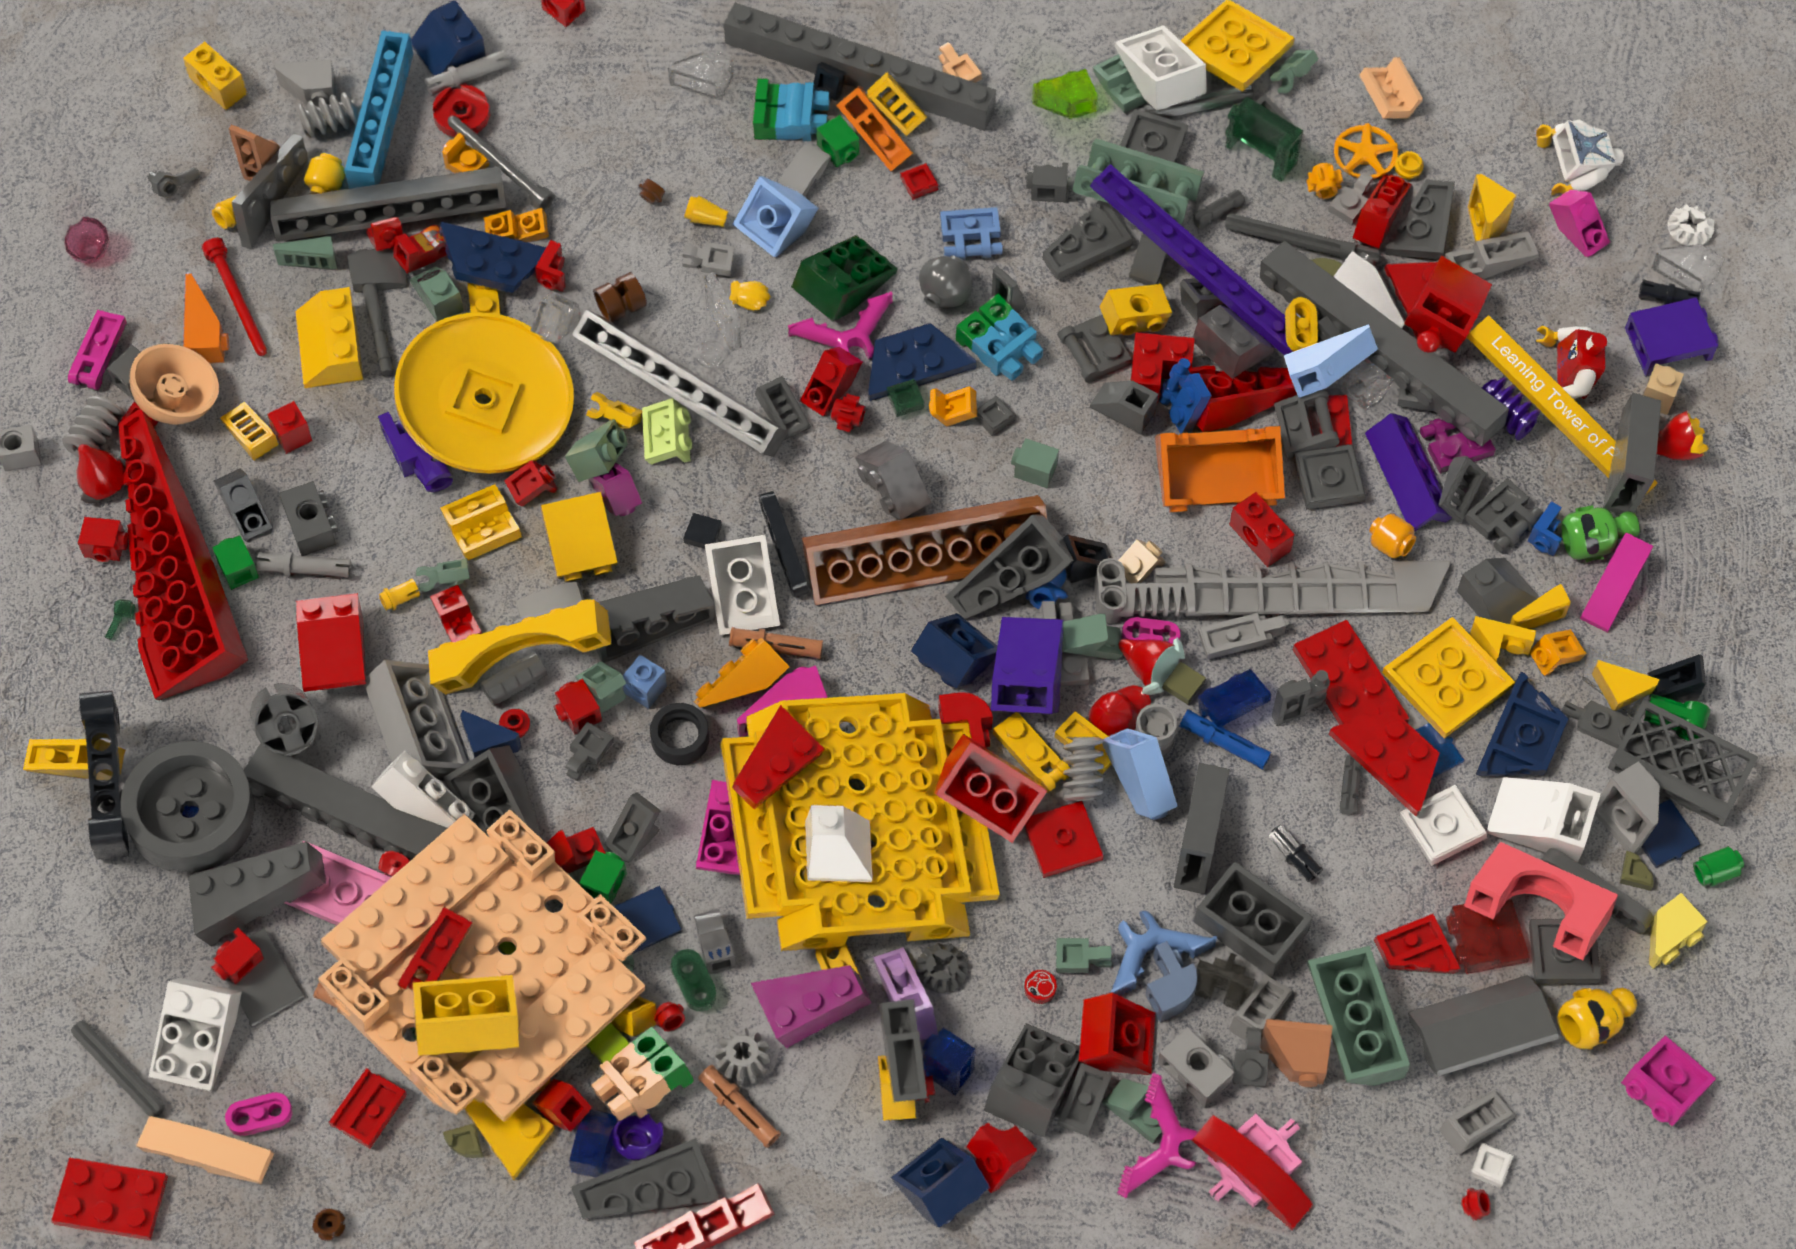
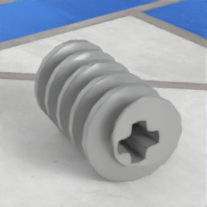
[296,92,359,138]
[62,396,125,458]
[1063,737,1104,800]

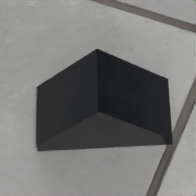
[1063,534,1111,583]
[1647,654,1706,703]

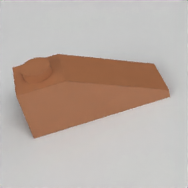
[229,124,280,181]

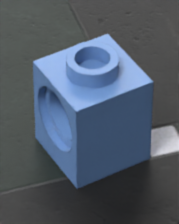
[623,655,667,709]

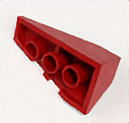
[1188,365,1297,432]

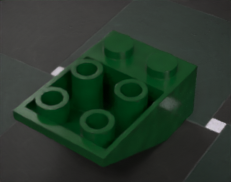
[791,235,898,322]

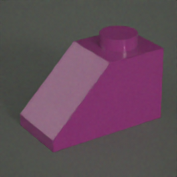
[589,463,642,516]

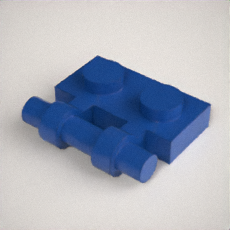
[1159,358,1212,434]

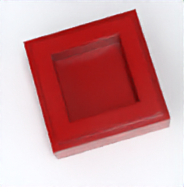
[900,163,938,200]

